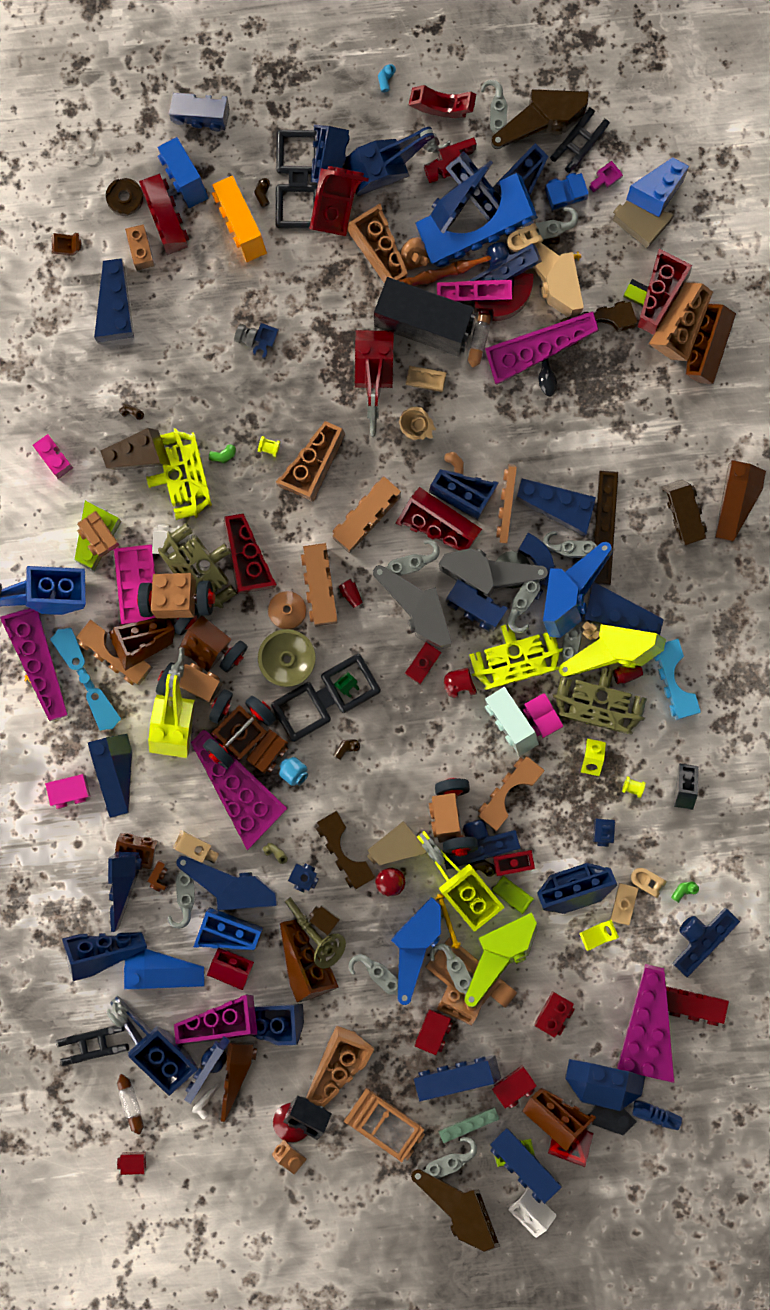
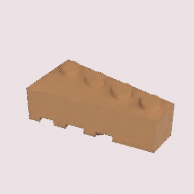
[347,204,408,283]
[649,282,713,361]
[276,421,345,502]

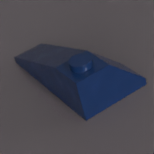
[430,160,493,234]
[108,852,142,932]
[62,932,147,981]
[252,1003,304,1046]

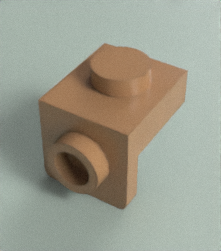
[272,1140,307,1175]

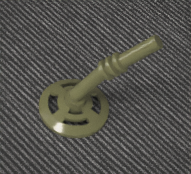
[285,897,346,968]

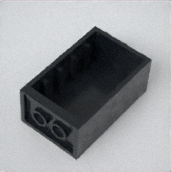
[374,277,476,357]

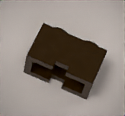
[309,905,340,936]

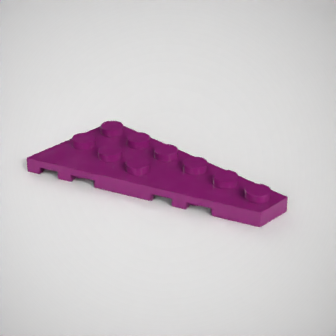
[191,729,288,851]
[617,964,674,1083]

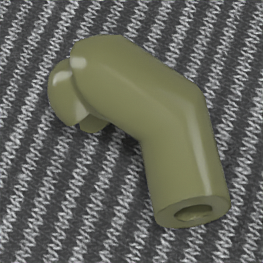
[263,843,288,864]

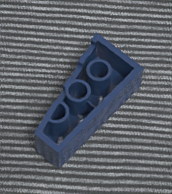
[94,258,134,343]
[516,478,596,537]
[583,582,664,635]
[490,1128,563,1204]

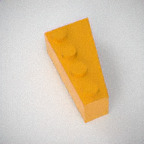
[211,175,267,262]

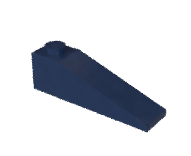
[88,734,132,818]

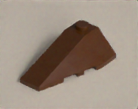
[715,460,766,541]
[280,919,339,1003]

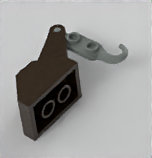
[481,80,588,149]
[411,1137,500,1252]

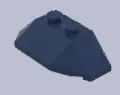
[537,863,617,914]
[565,1059,646,1111]

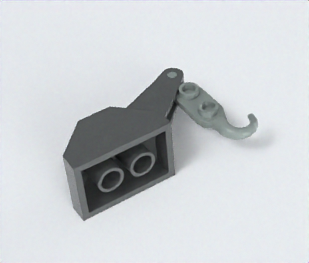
[373,540,452,650]
[439,548,548,633]

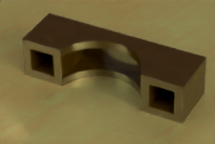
[560,301,638,347]
[316,811,375,890]

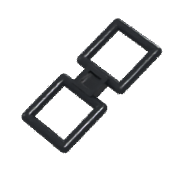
[275,130,318,229]
[271,653,381,742]

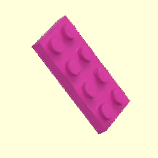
[114,544,156,625]

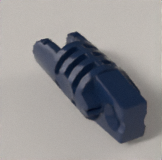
[632,1100,682,1130]

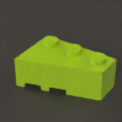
[74,500,121,571]

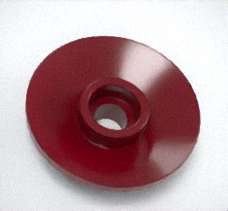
[273,1103,307,1143]

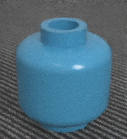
[279,757,308,786]

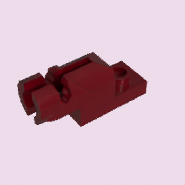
[424,137,477,183]

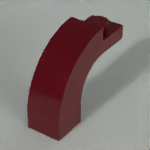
[408,85,477,118]
[474,273,534,321]

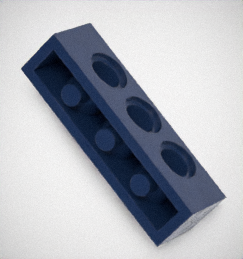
[445,152,501,222]

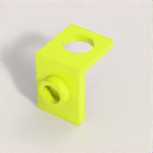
[581,739,606,776]
[579,920,619,951]

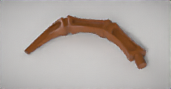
[399,256,491,286]

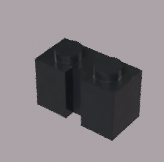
[283,1095,332,1140]

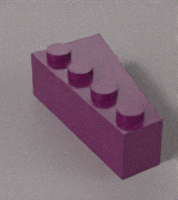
[174,994,257,1045]

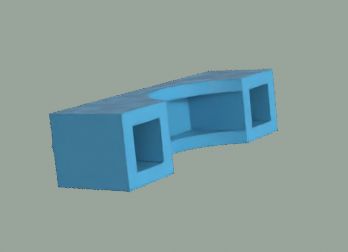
[654,639,701,720]

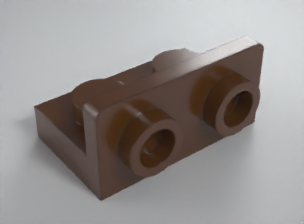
[115,833,158,869]
[147,860,168,892]

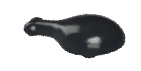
[538,358,558,397]

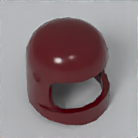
[444,667,477,698]
[375,867,406,897]

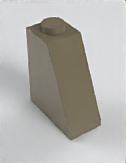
[613,201,674,248]
[367,821,426,866]

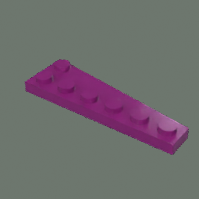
[485,311,599,385]
[0,608,68,721]

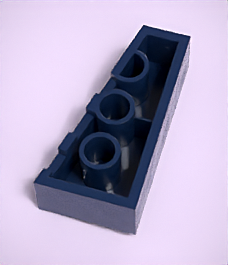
[414,1055,501,1102]

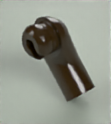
[254,178,270,208]
[119,404,144,420]
[333,739,360,760]
[467,859,495,877]

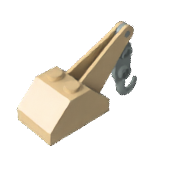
[516,207,584,318]

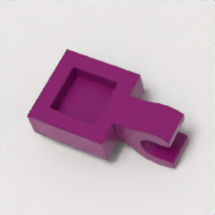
[589,161,623,193]

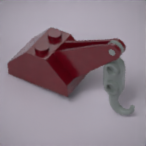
[355,330,394,437]

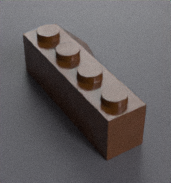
[686,304,736,384]

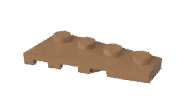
[496,464,517,543]

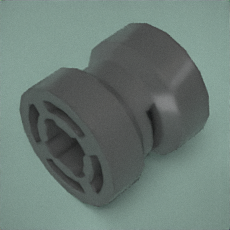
[234,323,258,347]

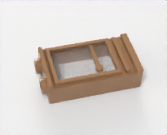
[344,1087,425,1162]

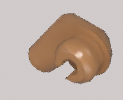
[444,452,464,474]

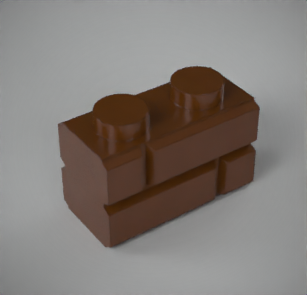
[246,729,289,774]

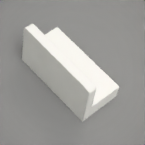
[508,1188,556,1238]

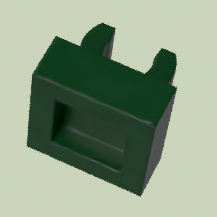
[334,671,359,698]

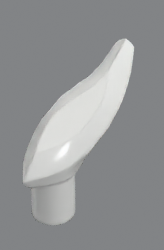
[192,1084,219,1119]

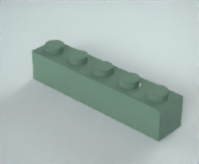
[438,1107,499,1143]

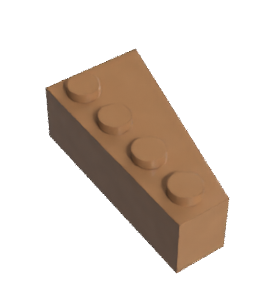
[332,476,401,553]
[301,543,338,627]

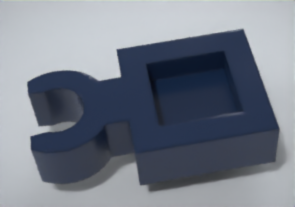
[253,323,279,359]

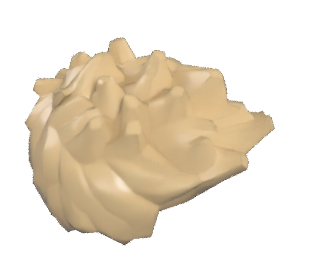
[399,406,436,440]

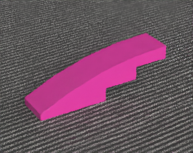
[437,280,512,301]

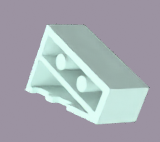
[485,687,539,757]

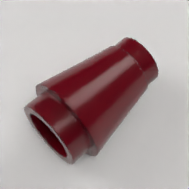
[338,579,363,608]
[613,665,643,685]

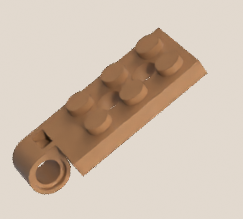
[425,937,517,1008]

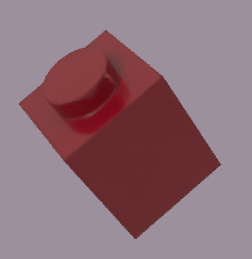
[117,1152,146,1175]

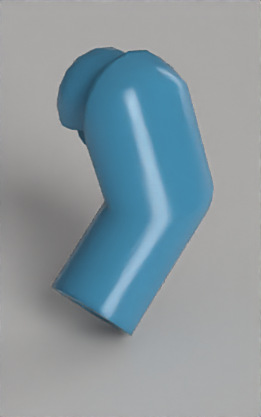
[378,64,396,92]

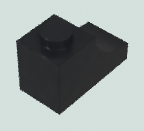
[674,763,699,810]

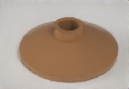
[268,591,306,629]

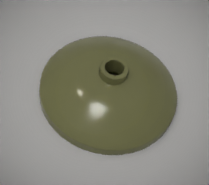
[258,629,316,687]

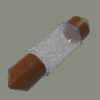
[117,1074,144,1135]

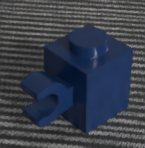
[593,819,615,847]

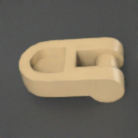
[507,223,543,252]
[631,868,667,898]

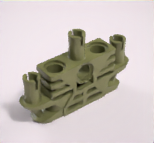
[158,523,238,608]
[552,668,647,734]

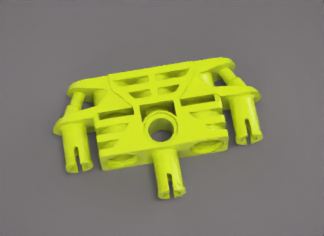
[146,428,212,520]
[469,624,563,690]

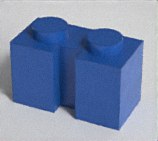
[545,173,589,211]

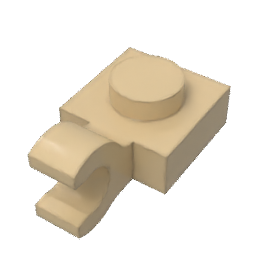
[582,621,600,641]

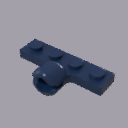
[469,242,542,281]
[442,820,521,870]
[672,908,740,978]
[184,1036,230,1104]

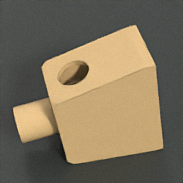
[173,830,219,864]

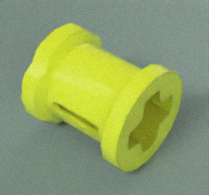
[258,436,281,457]
[622,776,646,798]

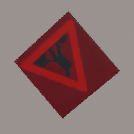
[548,1131,594,1167]

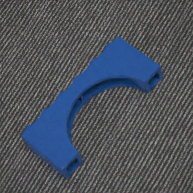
[415,173,538,267]

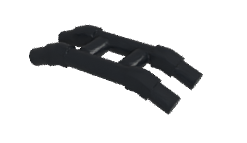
[550,107,610,173]
[56,1025,129,1067]

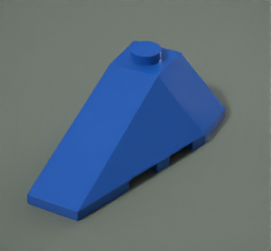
[124,949,205,989]

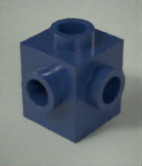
[288,863,319,893]

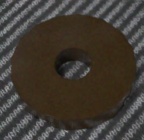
[106,178,143,216]

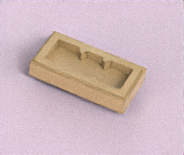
[406,365,446,392]
[610,883,638,926]

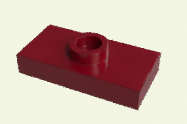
[404,642,442,684]

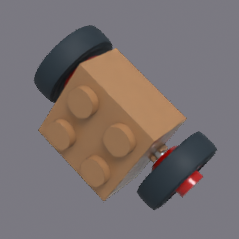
[137,573,215,618]
[156,662,233,724]
[429,778,478,856]

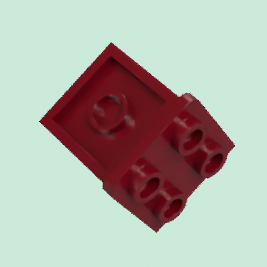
[309,166,369,236]

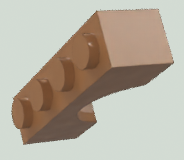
[76,619,153,686]
[478,756,545,831]

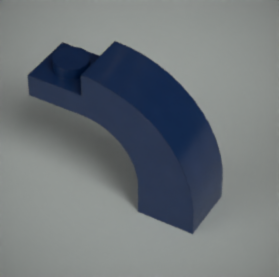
[517,533,554,600]

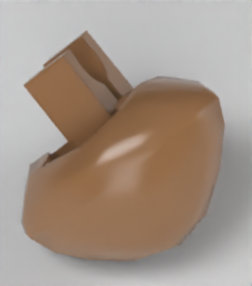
[400,237,430,270]

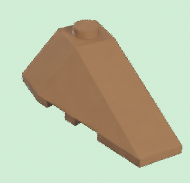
[306,1026,374,1107]

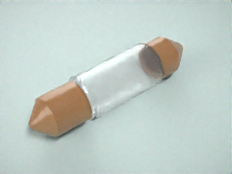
[467,314,491,368]

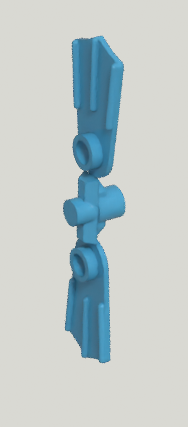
[50,628,121,731]

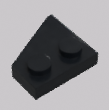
[587,1106,637,1135]

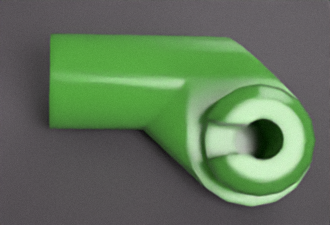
[209,444,236,463]
[671,881,699,903]

